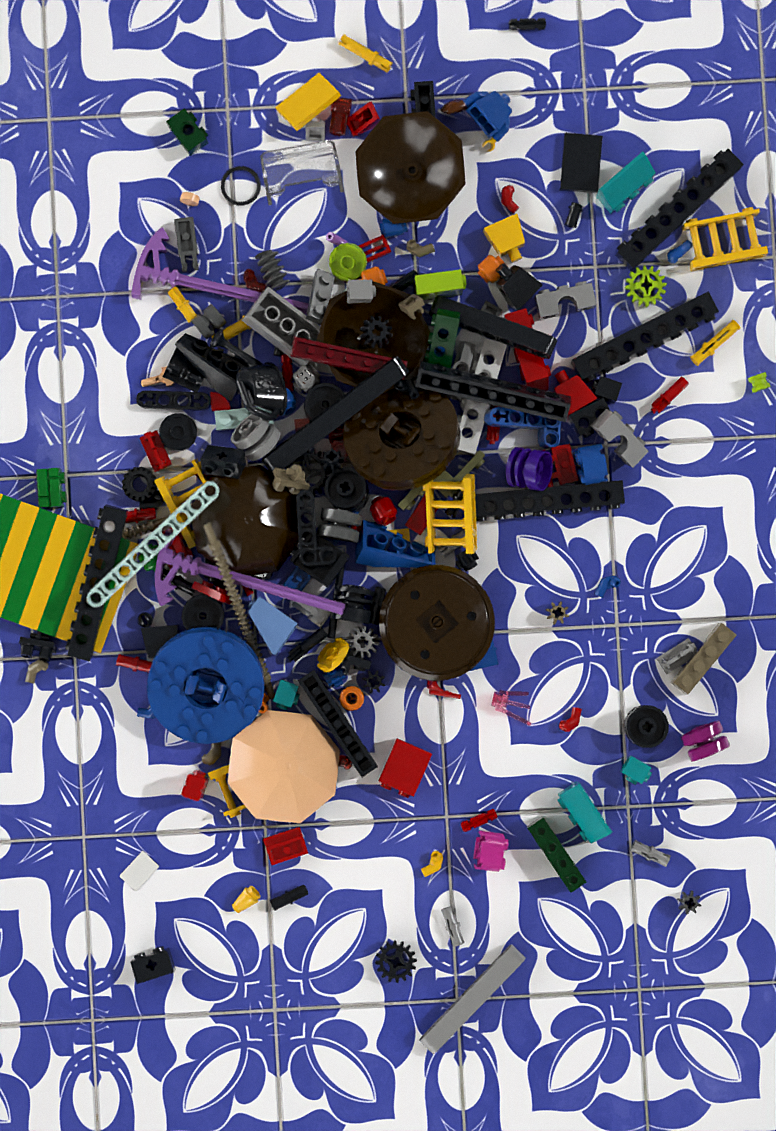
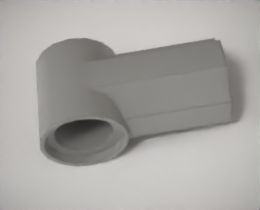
[291,601,331,628]

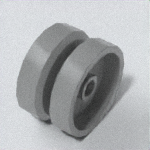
[231,414,280,461]

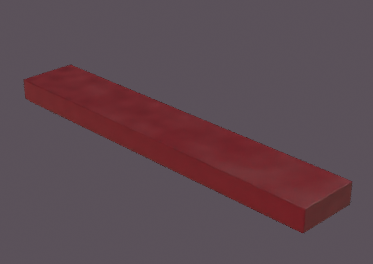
[290,336,407,380]

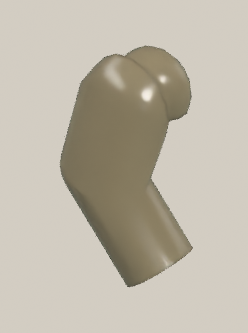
[25,659,49,684]
[202,742,221,765]

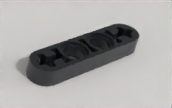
[136,391,211,411]

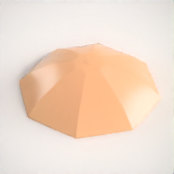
[228,710,340,823]

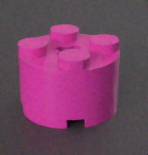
[474,830,508,872]

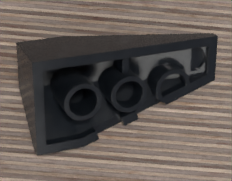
[175,333,249,401]

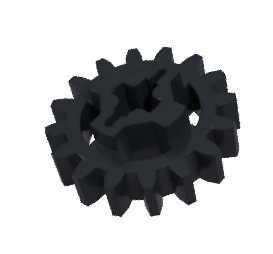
[375,940,417,983]

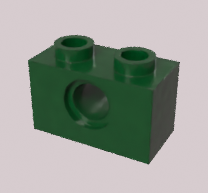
[166,108,208,156]

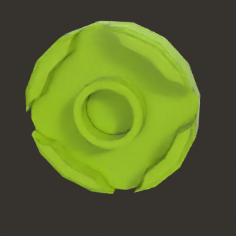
[329,243,367,282]

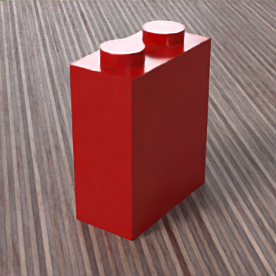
[378,738,432,798]

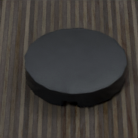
[159,413,197,451]

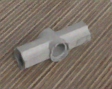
[446,341,476,401]

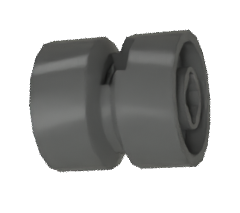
[191,304,227,340]

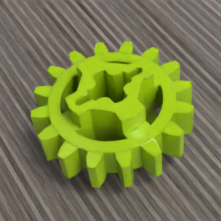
[625,265,667,308]

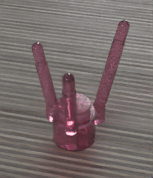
[491,690,531,726]

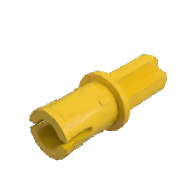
[168,287,197,323]

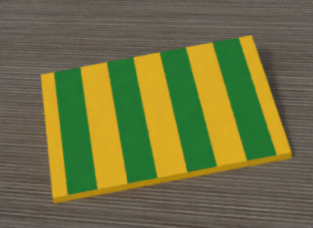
[0,494,139,653]

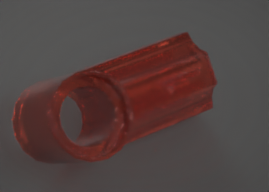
[329,97,352,136]

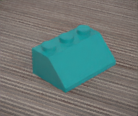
[596,152,656,214]
[557,781,612,844]

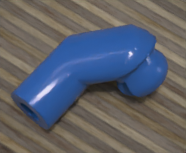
[667,240,693,264]

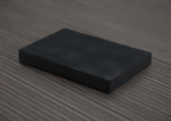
[560,133,603,193]

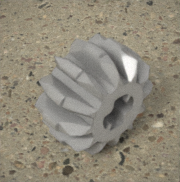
[347,626,379,658]

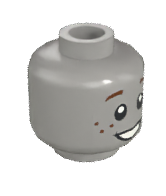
[292,364,321,393]

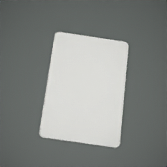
[120,851,159,891]

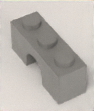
[535,281,597,320]
[590,409,649,468]

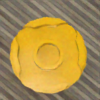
[317,637,349,672]

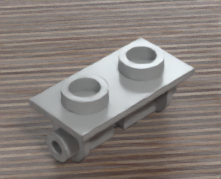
[656,638,697,675]

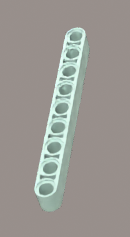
[87,481,219,607]

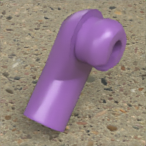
[326,232,349,246]

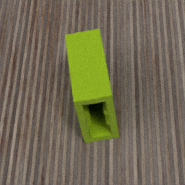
[415,269,467,300]

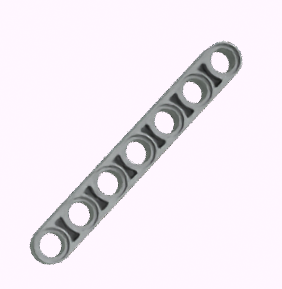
[419,944,526,1054]

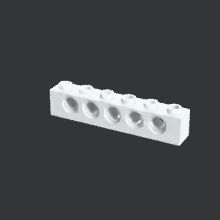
[458,338,507,456]

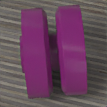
[680,720,730,762]

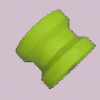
[748,372,771,393]

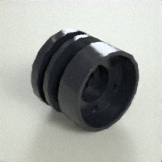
[330,584,374,624]

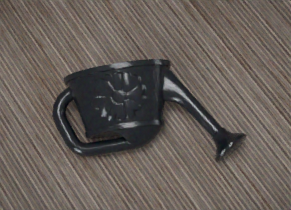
[210,329,287,421]

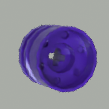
[506,447,553,491]

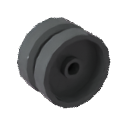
[317,508,363,543]

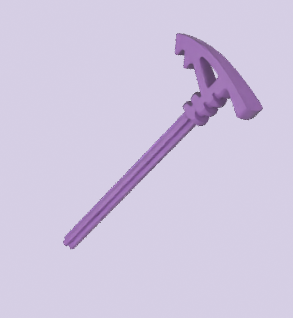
[131,227,309,314]
[155,528,345,615]

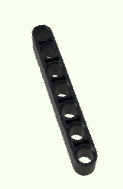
[429,295,557,359]

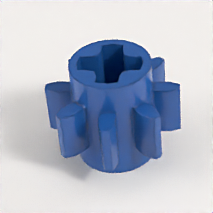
[323,665,346,688]

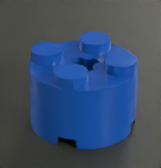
[574,443,608,485]

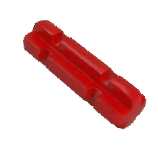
[281,354,294,392]
[461,809,498,832]

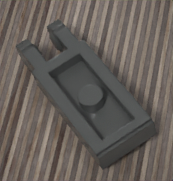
[174,217,199,272]

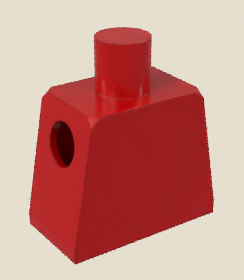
[553,370,597,416]

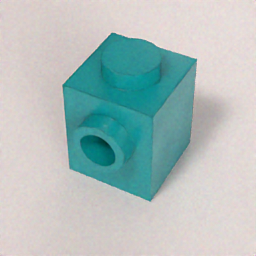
[273,679,300,710]
[620,755,652,785]

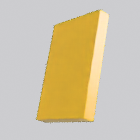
[275,73,341,131]

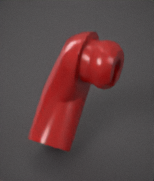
[501,185,520,214]
[559,707,582,732]

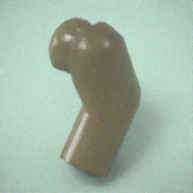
[406,239,435,257]

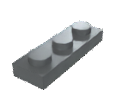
[306,269,335,325]

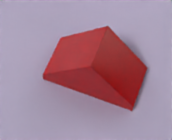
[345,101,380,137]

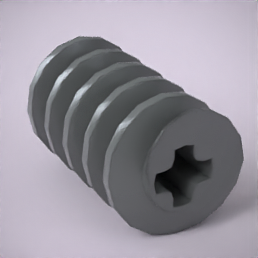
[255,250,290,291]

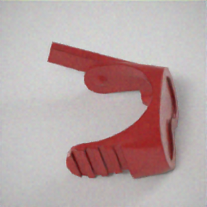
[427,680,461,699]

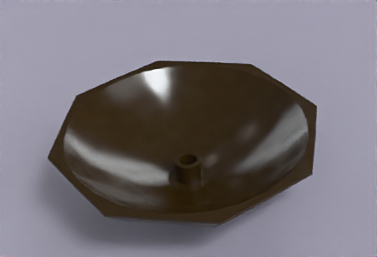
[355,111,466,224]
[316,281,430,393]
[191,465,302,576]

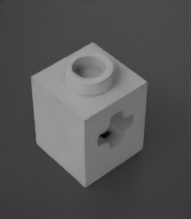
[346,280,376,303]

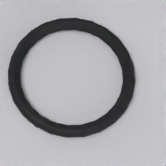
[221,166,261,206]

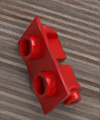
[140,430,172,472]

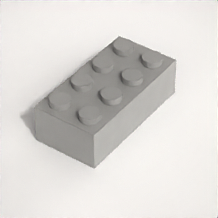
[242,287,320,366]

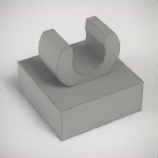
[306,119,325,141]

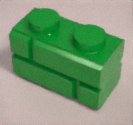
[36,468,67,509]

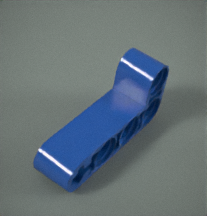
[484,407,561,449]

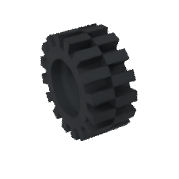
[122,467,157,502]

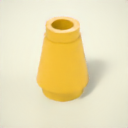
[232,886,261,913]

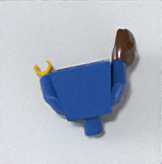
[440,91,512,152]

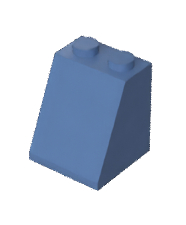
[248,596,299,655]

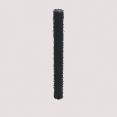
[327,566,345,639]

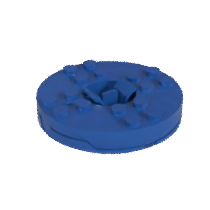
[147,627,265,744]

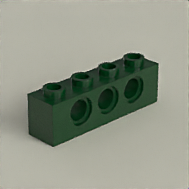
[425,308,461,368]
[526,816,587,893]

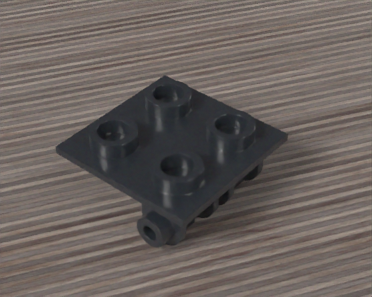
[163,347,204,393]

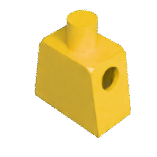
[483,213,525,263]

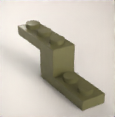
[398,450,485,512]

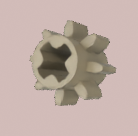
[546,601,569,625]

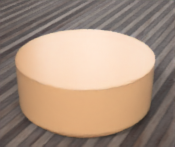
[180,192,200,206]

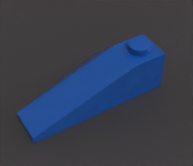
[355,520,436,568]

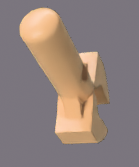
[141,366,175,387]

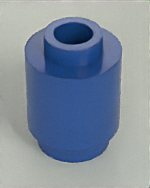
[379,218,408,238]

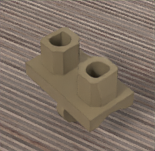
[272,464,310,495]

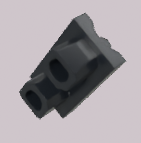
[19,631,57,662]

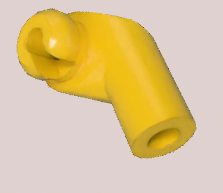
[421,851,443,877]

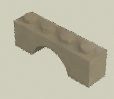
[670,623,737,695]

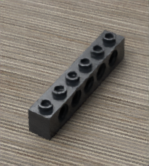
[298,670,378,777]

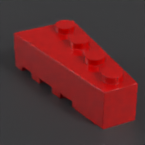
[504,308,551,391]

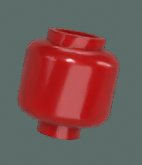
[369,496,397,526]

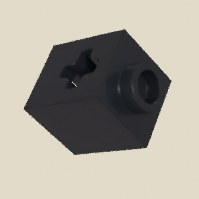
[591,376,622,404]

